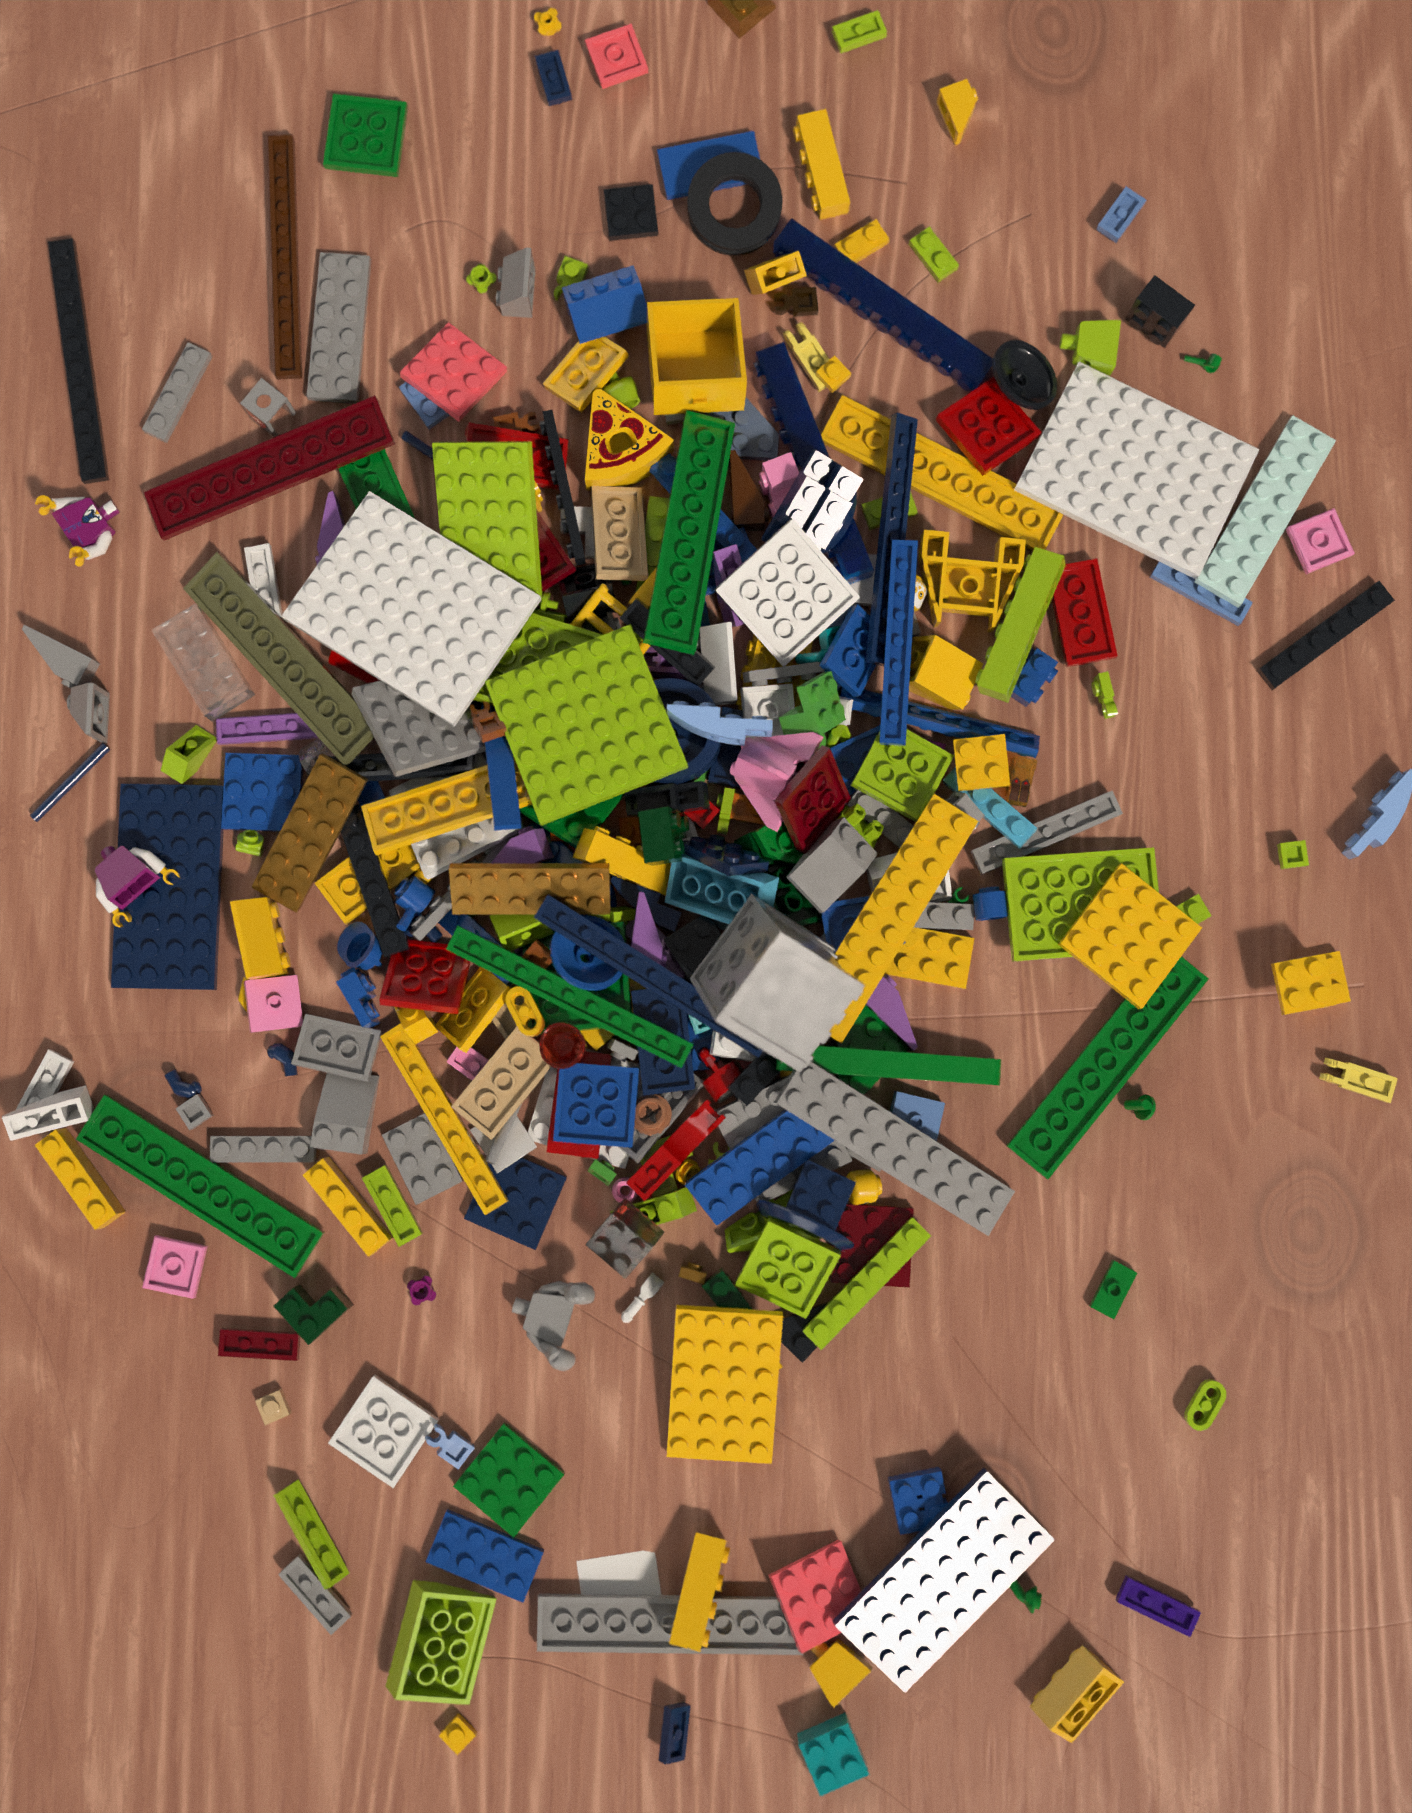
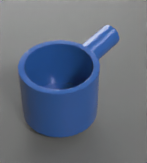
[394,875,435,931]
[973,887,1008,921]

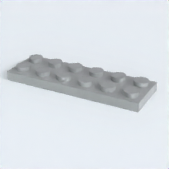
[307,252,371,404]

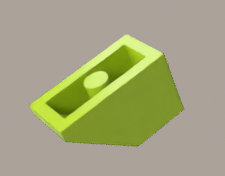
[161,725,217,784]
[489,914,553,951]

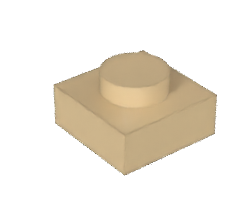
[255,1389,292,1425]

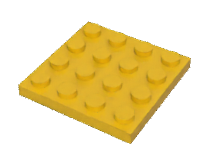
[1058,863,1202,1009]

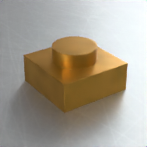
[678,1261,707,1284]

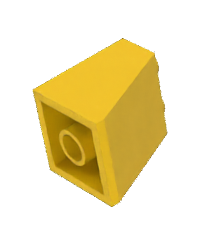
[909,635,983,710]

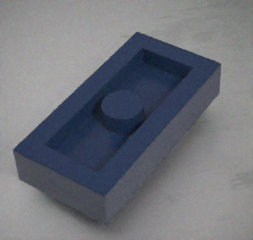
[535,50,572,106]
[658,1702,691,1765]

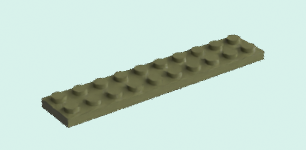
[183,552,374,765]

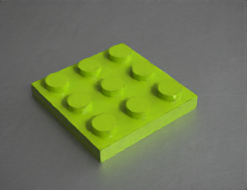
[850,729,954,822]
[735,1217,841,1319]

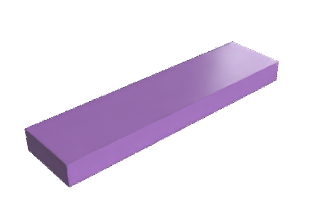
[216,713,319,745]

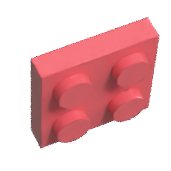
[585,24,648,89]

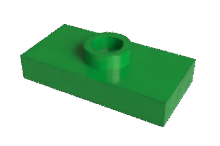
[1089,1260,1137,1319]

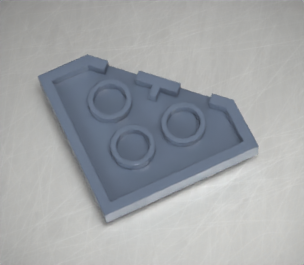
[705,398,779,461]

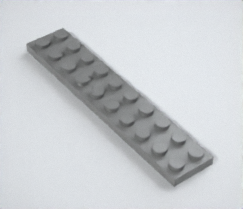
[774,1062,1015,1236]
[537,1594,804,1655]

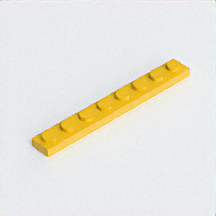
[380,1023,509,1215]

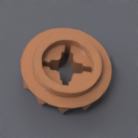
[634,1094,672,1136]

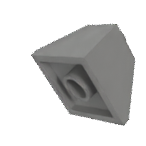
[67,683,110,743]

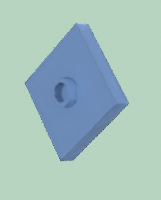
[890,1091,945,1141]

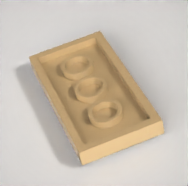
[590,486,648,581]
[451,1027,559,1140]

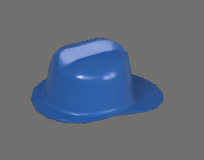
[337,922,383,970]

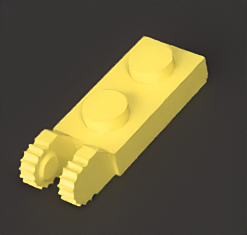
[783,322,830,392]
[1319,1058,1398,1103]

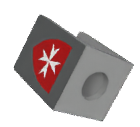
[240,378,296,437]

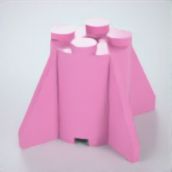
[730,732,823,832]

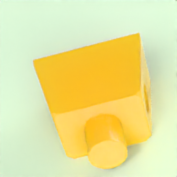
[810,1638,873,1707]

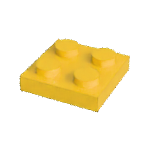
[953,734,1010,792]

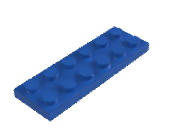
[685,1109,835,1226]

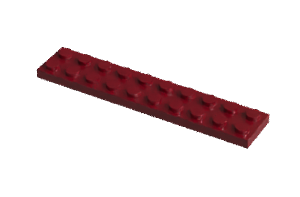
[143,395,395,541]

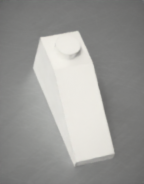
[2,1085,94,1141]

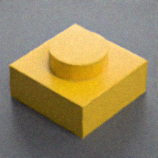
[815,355,852,393]
[439,1713,477,1755]

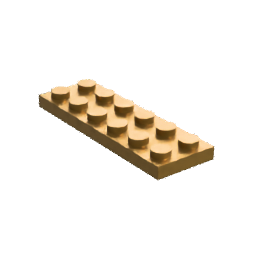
[251,753,368,913]
[449,863,611,915]

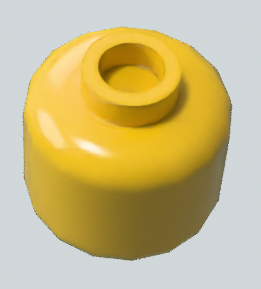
[846,1169,882,1205]

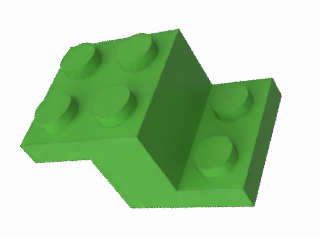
[779,671,846,749]

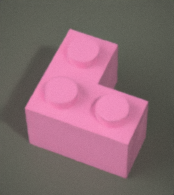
[758,452,799,519]

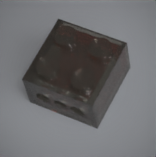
[585,1198,664,1279]

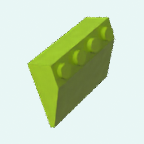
[385,1580,497,1705]

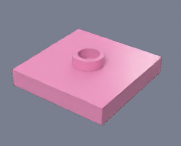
[1286,508,1355,574]
[244,975,303,1033]
[142,1235,208,1299]

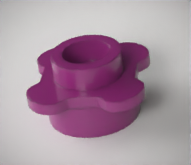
[407,1275,436,1305]

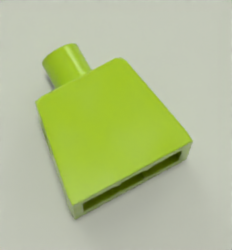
[1059,320,1121,376]

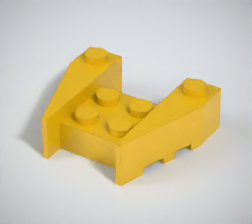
[918,530,1026,633]

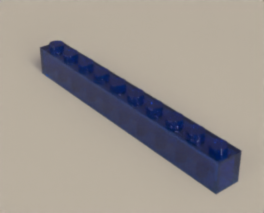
[773,218,993,391]
[753,342,874,585]

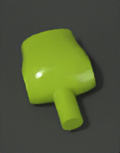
[602,372,640,409]

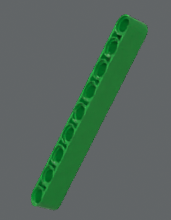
[776,1046,1002,1085]

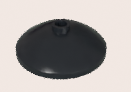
[992,340,1057,410]

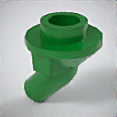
[1009,1579,1042,1614]

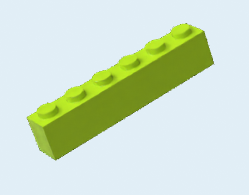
[975,547,1066,703]

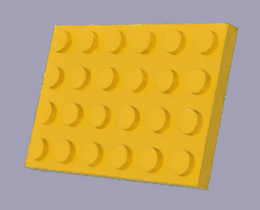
[667,1305,783,1464]

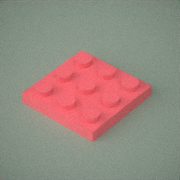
[400,322,507,422]
[769,1540,861,1653]

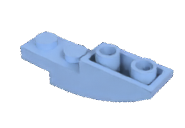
[667,701,773,746]
[1342,769,1412,859]

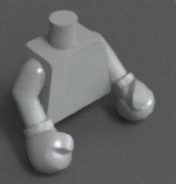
[512,1281,595,1371]

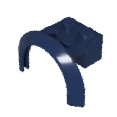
[756,1160,856,1251]

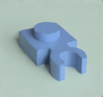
[425,1424,475,1470]

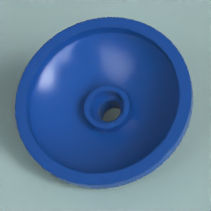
[550,915,624,990]

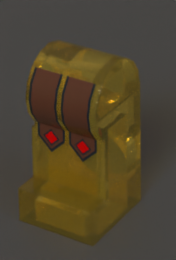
[1005,755,1038,807]

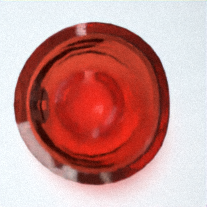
[539,1022,586,1069]

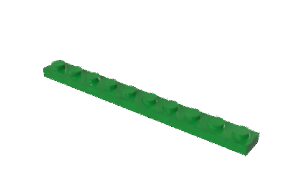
[446,926,694,1068]

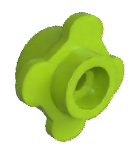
[466,264,497,294]

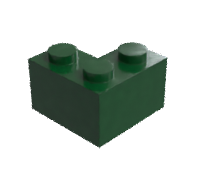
[638,807,689,866]
[702,1267,755,1310]
[274,1284,354,1345]

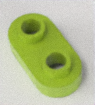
[1184,1379,1226,1431]

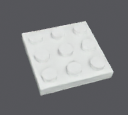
[328,1375,439,1488]

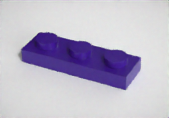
[1115,1575,1201,1637]

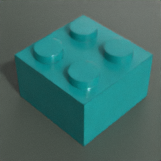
[797,1712,870,1797]

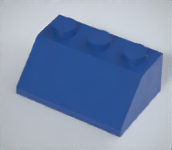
[562,265,647,344]

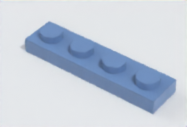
[1150,561,1253,626]

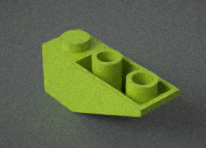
[610,1187,697,1236]

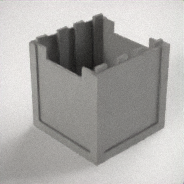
[690,894,865,1072]

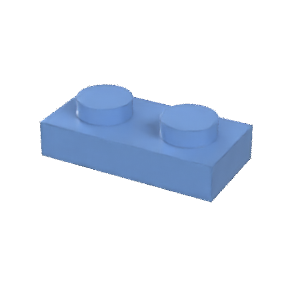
[1096,186,1146,243]
[399,382,449,430]

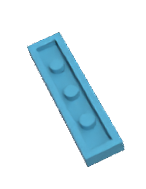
[943,767,1037,849]

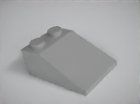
[787,817,878,913]
[310,1073,380,1155]

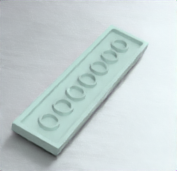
[1194,415,1336,608]

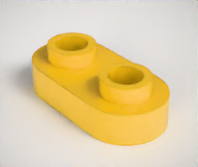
[505,986,545,1037]

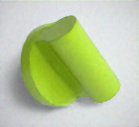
[826,724,851,748]
[235,830,264,857]

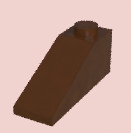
[730,450,769,531]

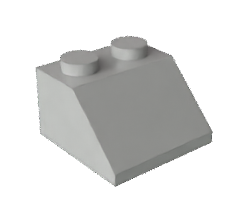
[496,248,536,318]

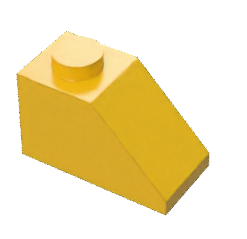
[937,79,978,145]
[744,251,807,295]

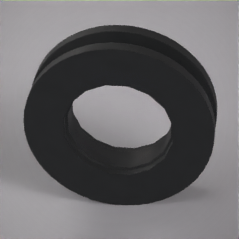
[687,152,783,256]

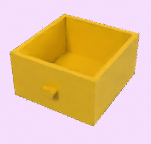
[647,298,747,415]

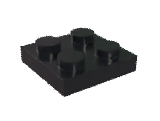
[604,184,658,241]

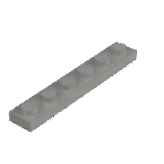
[971,790,1123,875]
[409,822,526,941]

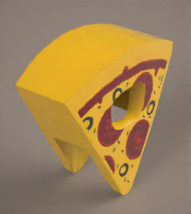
[585,389,674,491]

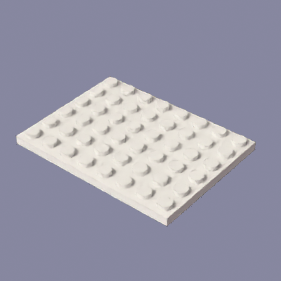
[1014,362,1259,579]
[281,491,542,727]

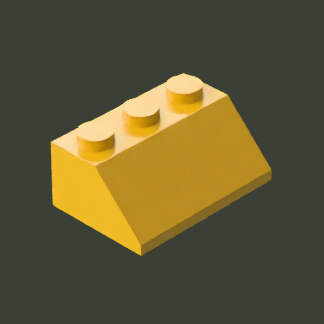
[230,897,291,980]
[1029,1645,1124,1743]

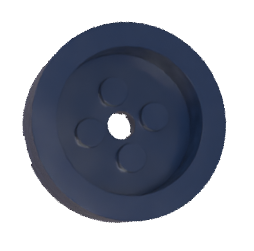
[651,678,721,785]

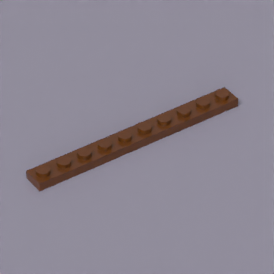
[268,134,302,380]

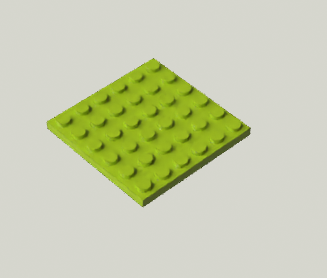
[485,624,688,826]

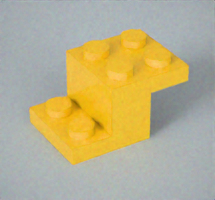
[1271,951,1351,1015]

